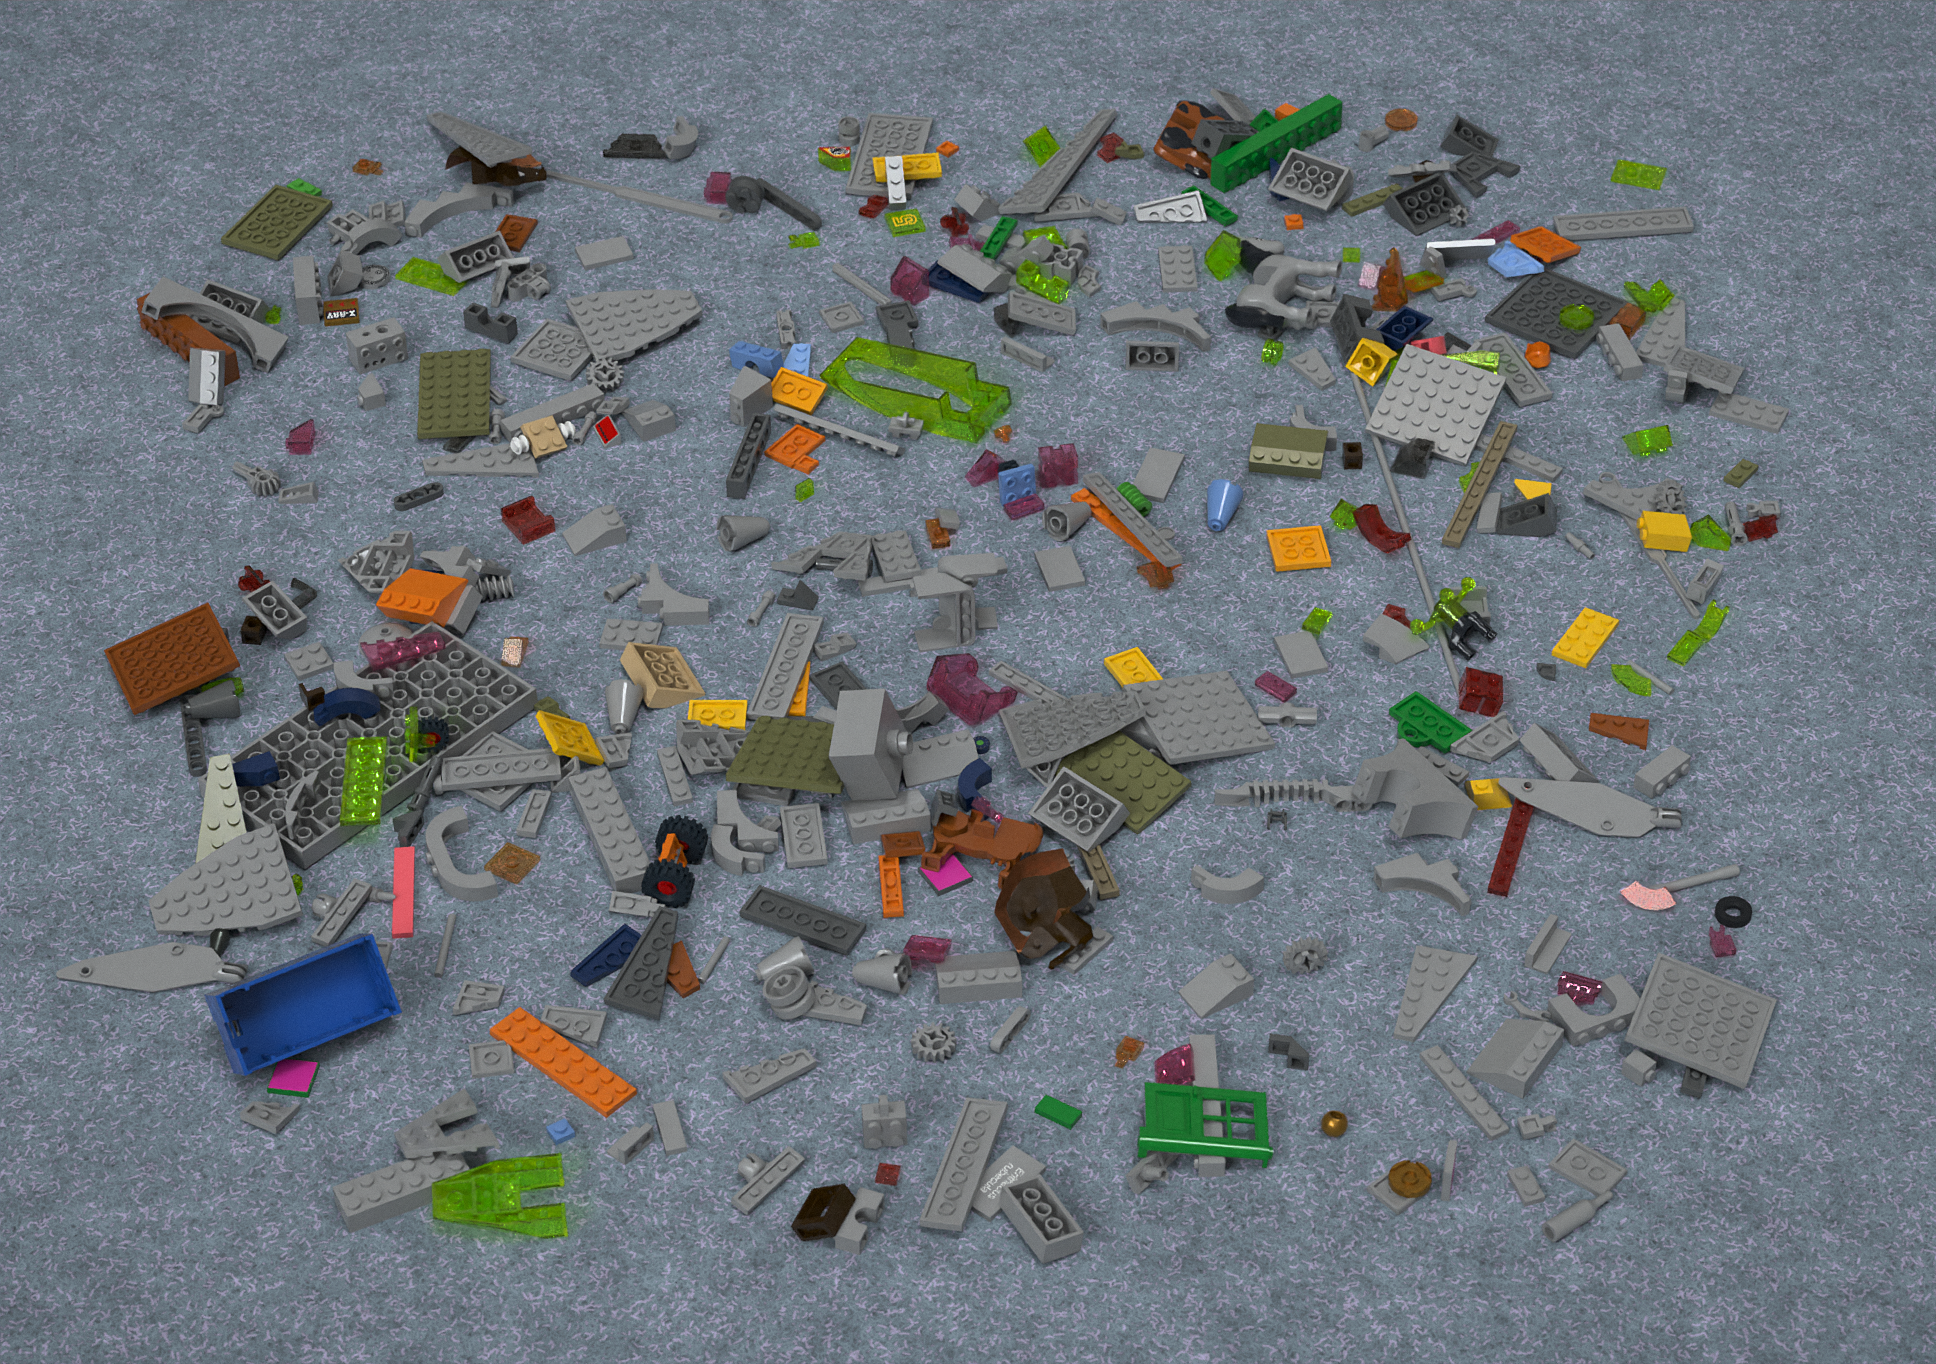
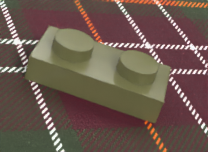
[1724,459,1759,488]

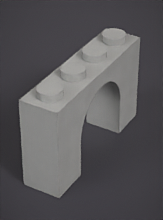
[1547,973,1640,1047]

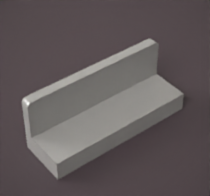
[1001,337,1055,373]
[1524,914,1571,974]

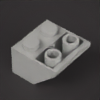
[954,184,1001,221]

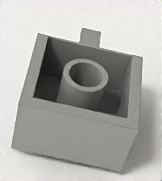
[861,1095,907,1149]

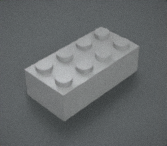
[293,255,323,325]
[999,1174,1084,1264]

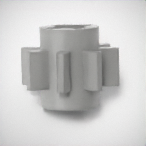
[1447,205,1470,227]

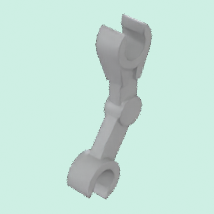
[1503,991,1551,1022]

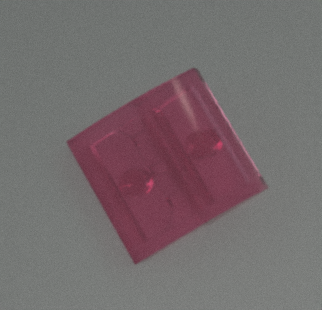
[1154,1043,1195,1085]

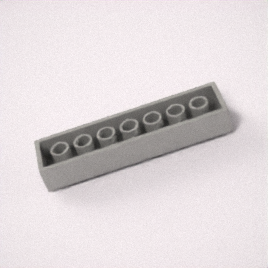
[568,767,650,894]

